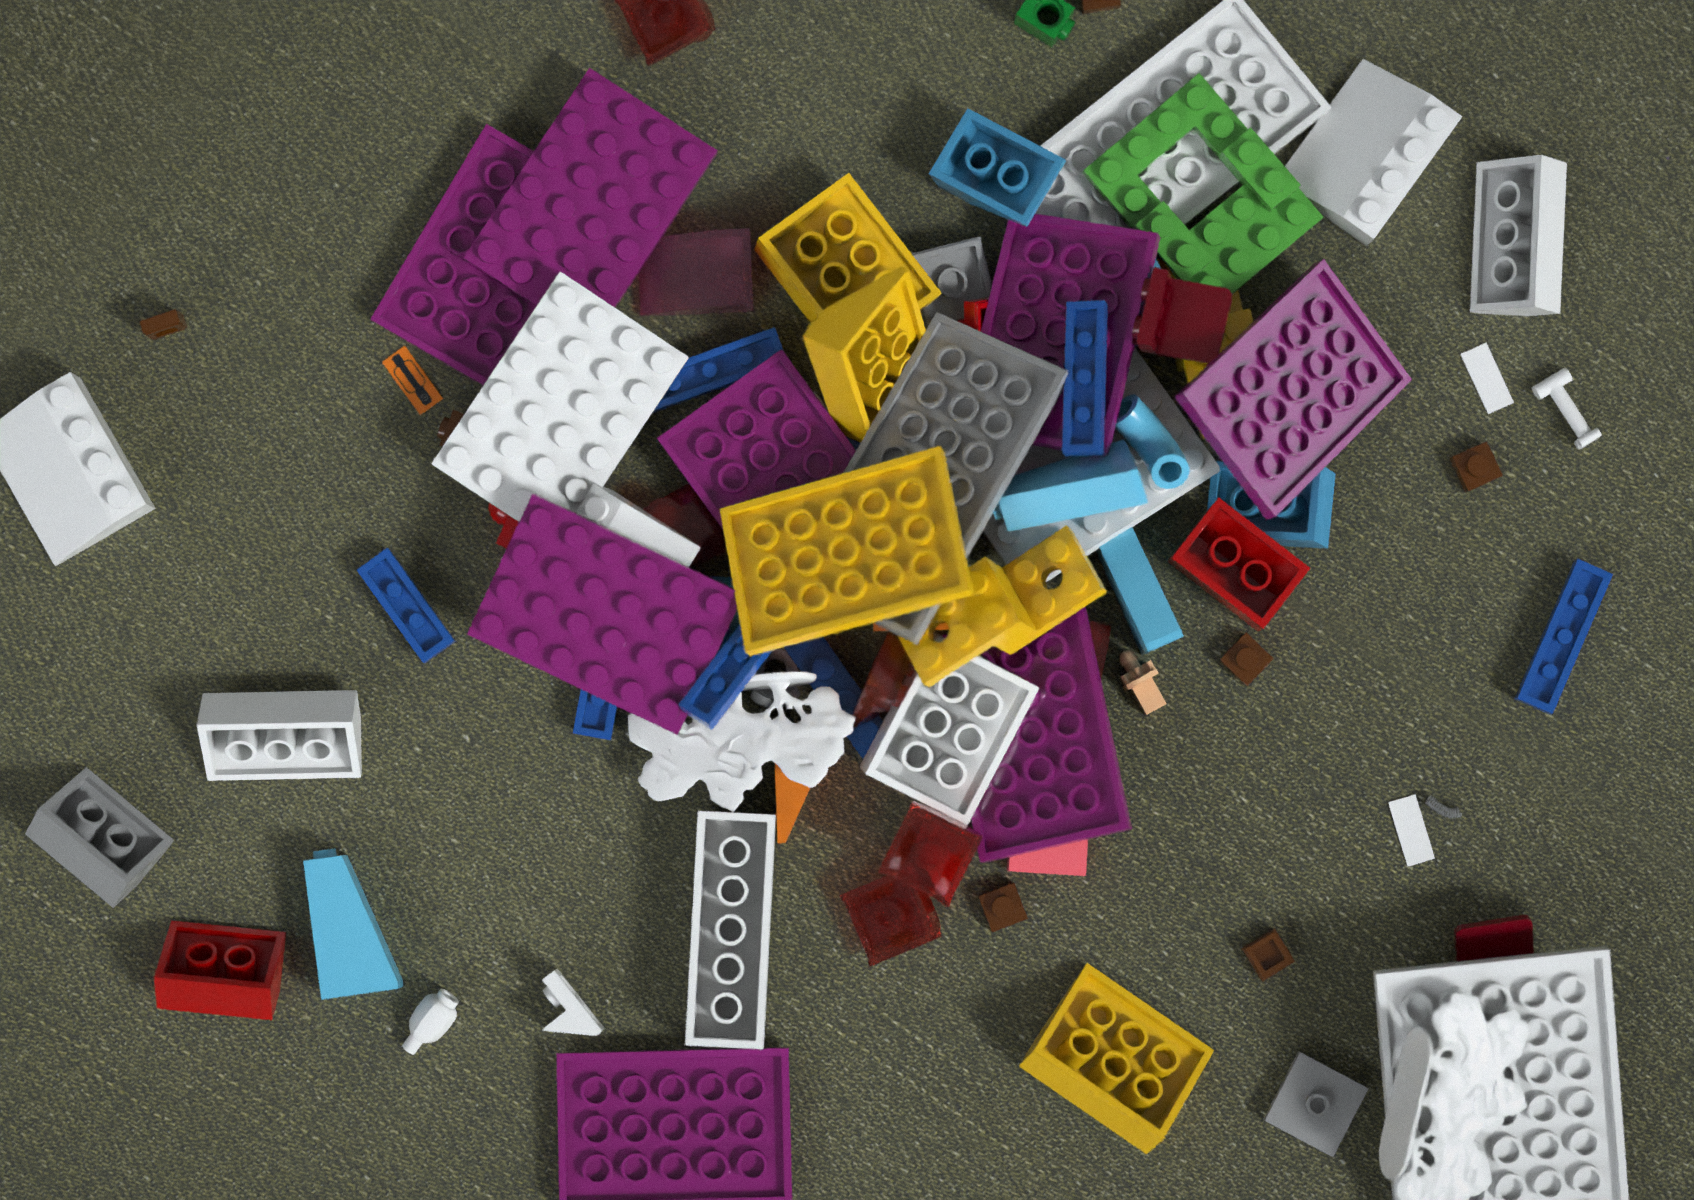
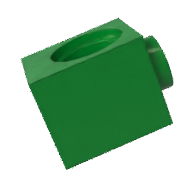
[1014,0,1076,48]

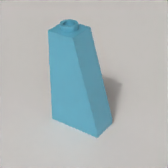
[993,439,1148,532]
[1096,527,1184,655]
[303,849,403,1000]

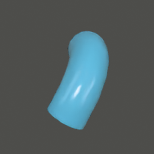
[1115,394,1190,489]

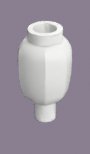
[402,988,459,1055]

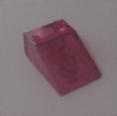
[639,228,754,316]

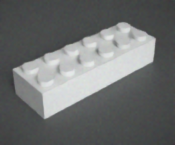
[685,811,776,1049]

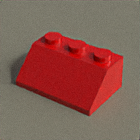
[1167,497,1310,631]
[154,920,286,1020]

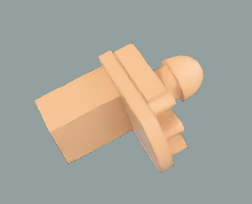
[1119,650,1167,715]

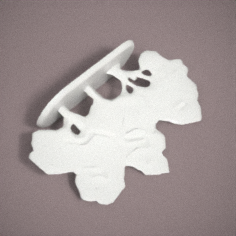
[628,672,855,812]
[1379,992,1529,1200]

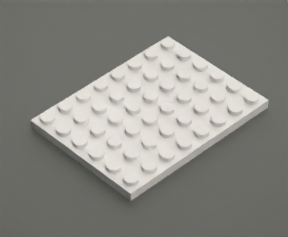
[1373,946,1629,1200]

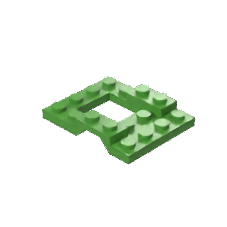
[1083,73,1324,295]

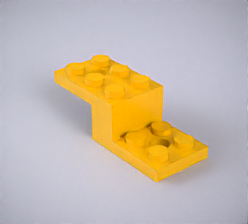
[897,525,1107,687]

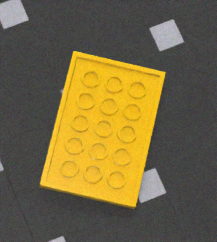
[720,446,974,656]

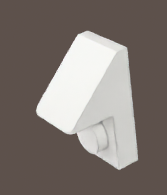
[542,968,605,1036]

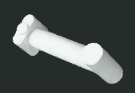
[1532,367,1602,450]

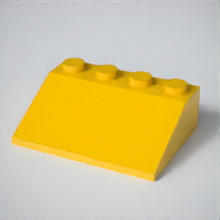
[754,173,942,323]
[803,267,926,443]
[1019,963,1214,1154]

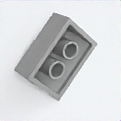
[25,767,174,908]

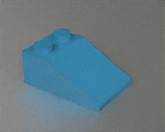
[929,108,1066,227]
[1207,461,1336,549]

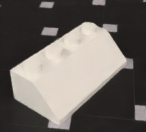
[1470,155,1567,316]
[197,690,362,781]

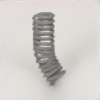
[1425,795,1462,819]

